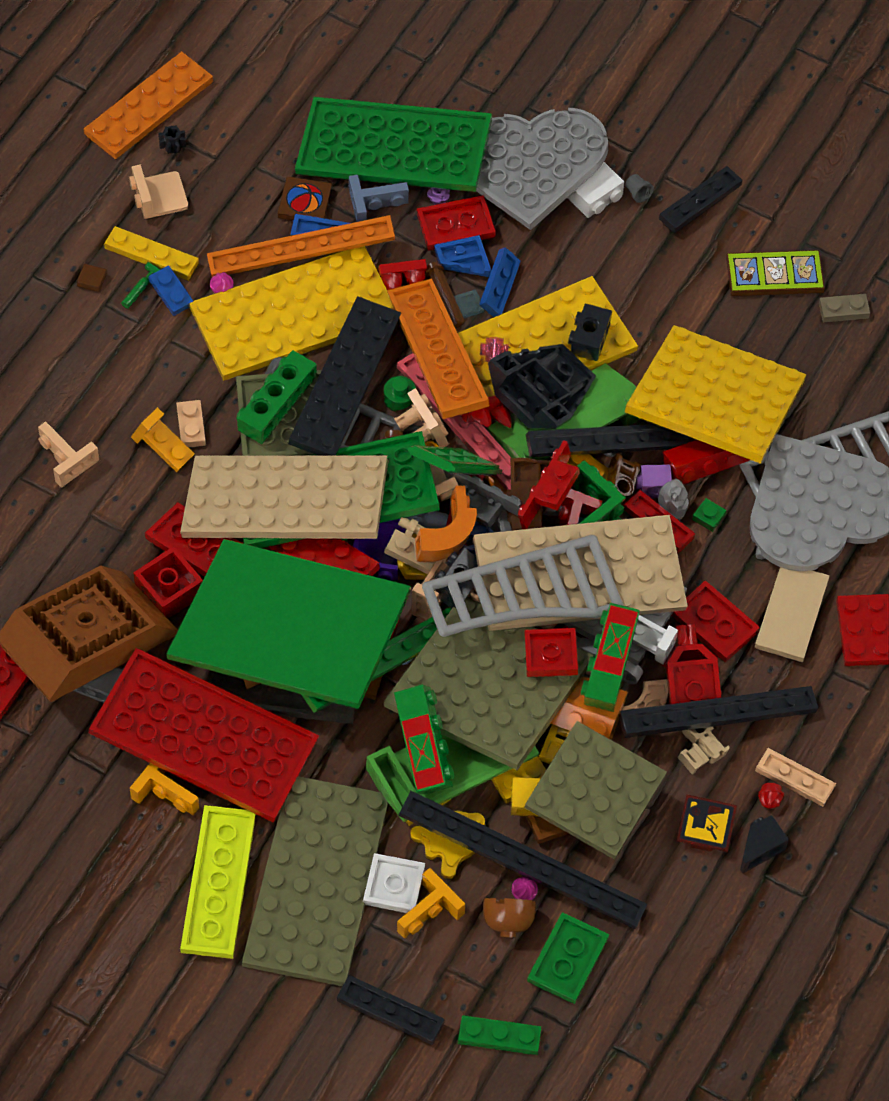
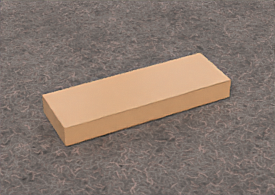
[755,748,836,807]

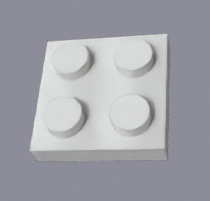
[363,853,425,913]

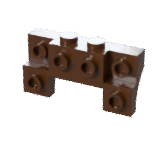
[507,458,551,531]

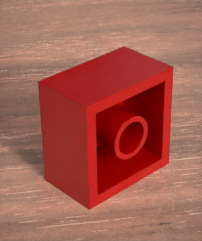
[133,546,203,619]

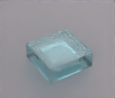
[454,289,484,318]

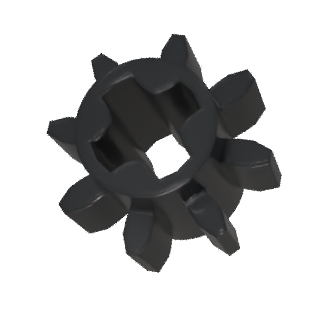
[158,125,186,154]

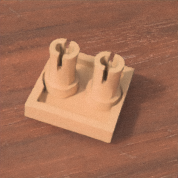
[394,388,449,447]

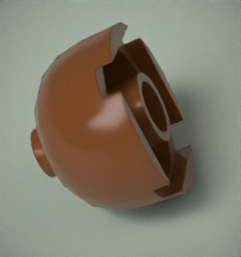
[483,898,536,938]

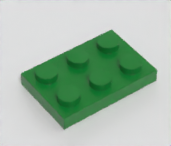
[527,912,610,1004]

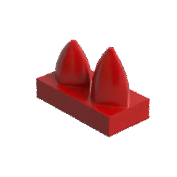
[378,259,427,290]
[461,396,512,428]

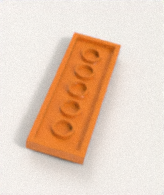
[83,51,214,160]

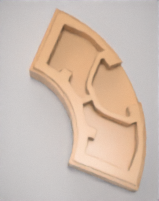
[622,679,669,711]

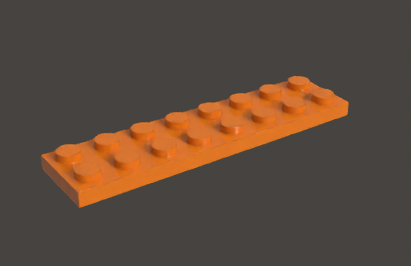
[387,279,489,419]

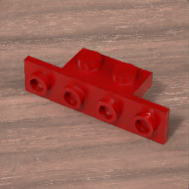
[518,440,580,530]

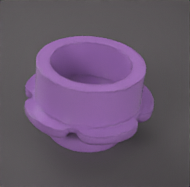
[427,188,450,205]

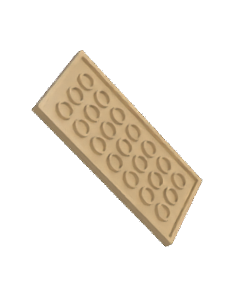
[180,456,388,539]
[473,515,687,631]

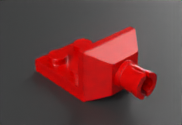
[662,624,721,704]

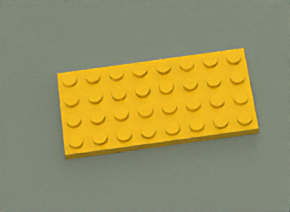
[190,246,394,381]
[458,276,638,397]

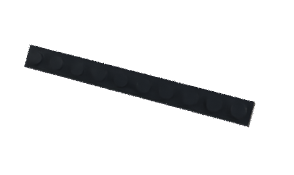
[399,790,647,929]

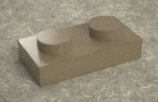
[819,294,870,322]

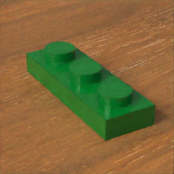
[458,1015,541,1055]

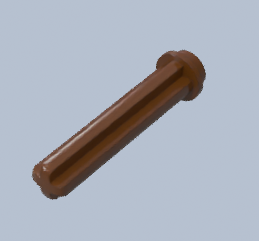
[425,262,465,328]

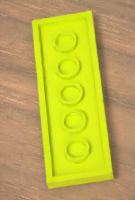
[180,805,256,959]

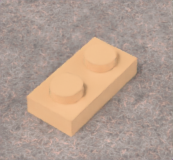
[176,400,206,447]

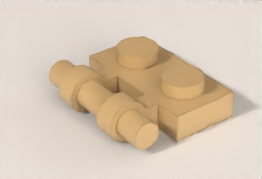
[384,517,435,574]

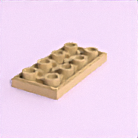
[755,567,830,662]

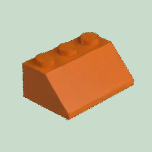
[550,676,628,740]

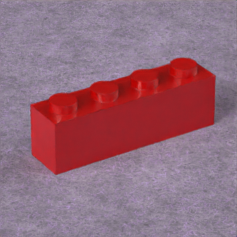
[663,440,750,484]

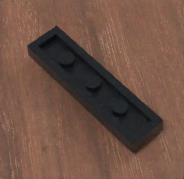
[659,166,743,233]
[337,975,445,1045]

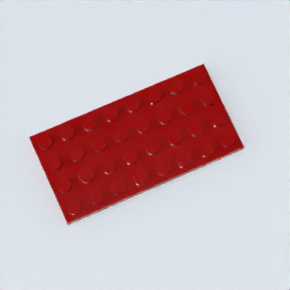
[88,648,319,823]

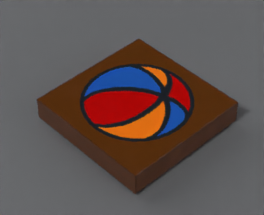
[278,176,332,220]

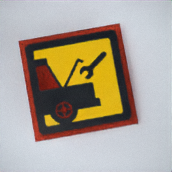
[677,794,737,852]

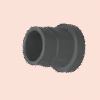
[625,174,654,203]

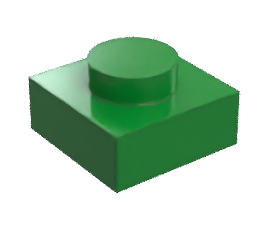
[692,498,726,532]

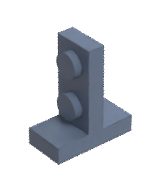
[349,175,409,222]

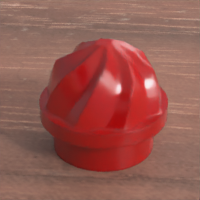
[758,783,784,809]

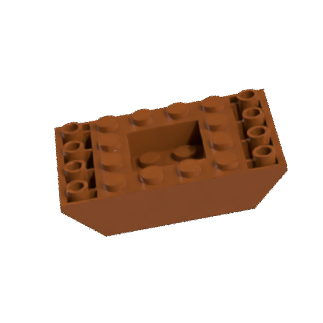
[0,566,178,702]

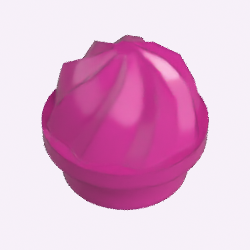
[210,272,234,294]
[511,877,538,900]

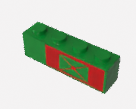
[581,603,640,712]
[394,684,454,795]

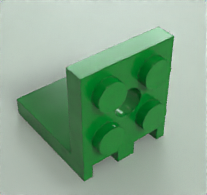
[574,461,625,524]

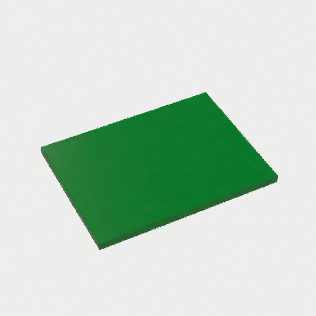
[167,539,411,709]

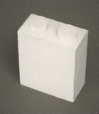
[567,162,624,218]

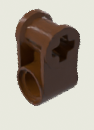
[607,453,640,498]

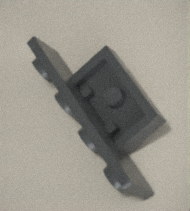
[443,470,523,528]

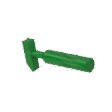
[121,262,161,309]

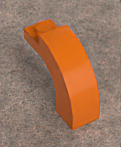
[415,485,477,562]

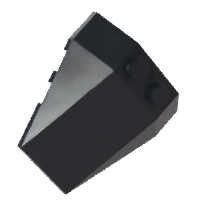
[488,344,596,429]

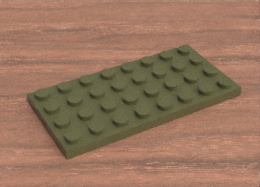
[242,776,389,986]

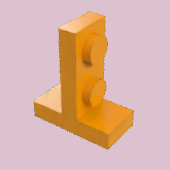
[131,407,195,472]
[130,763,199,816]
[397,868,465,938]

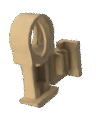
[678,727,729,775]

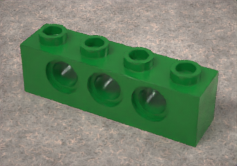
[236,350,317,444]

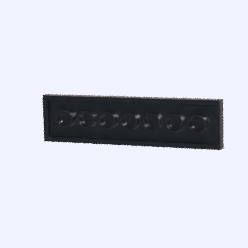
[288,296,401,456]

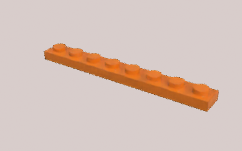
[207,215,395,277]

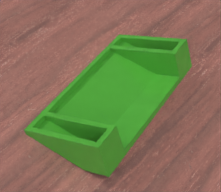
[486,363,641,460]
[366,734,540,822]

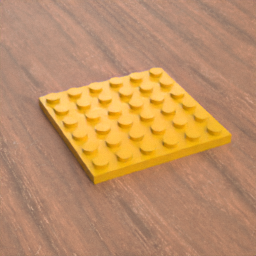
[625,325,806,464]

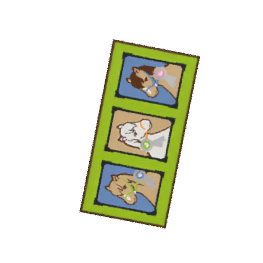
[726,250,825,296]

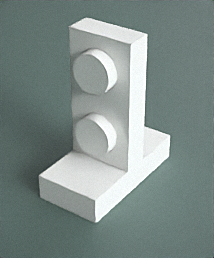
[633,615,678,665]

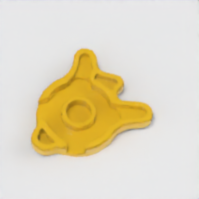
[410,811,485,879]

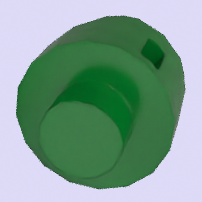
[384,376,416,411]

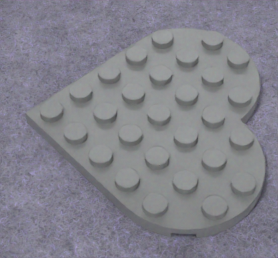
[476,108,608,230]
[749,434,889,571]

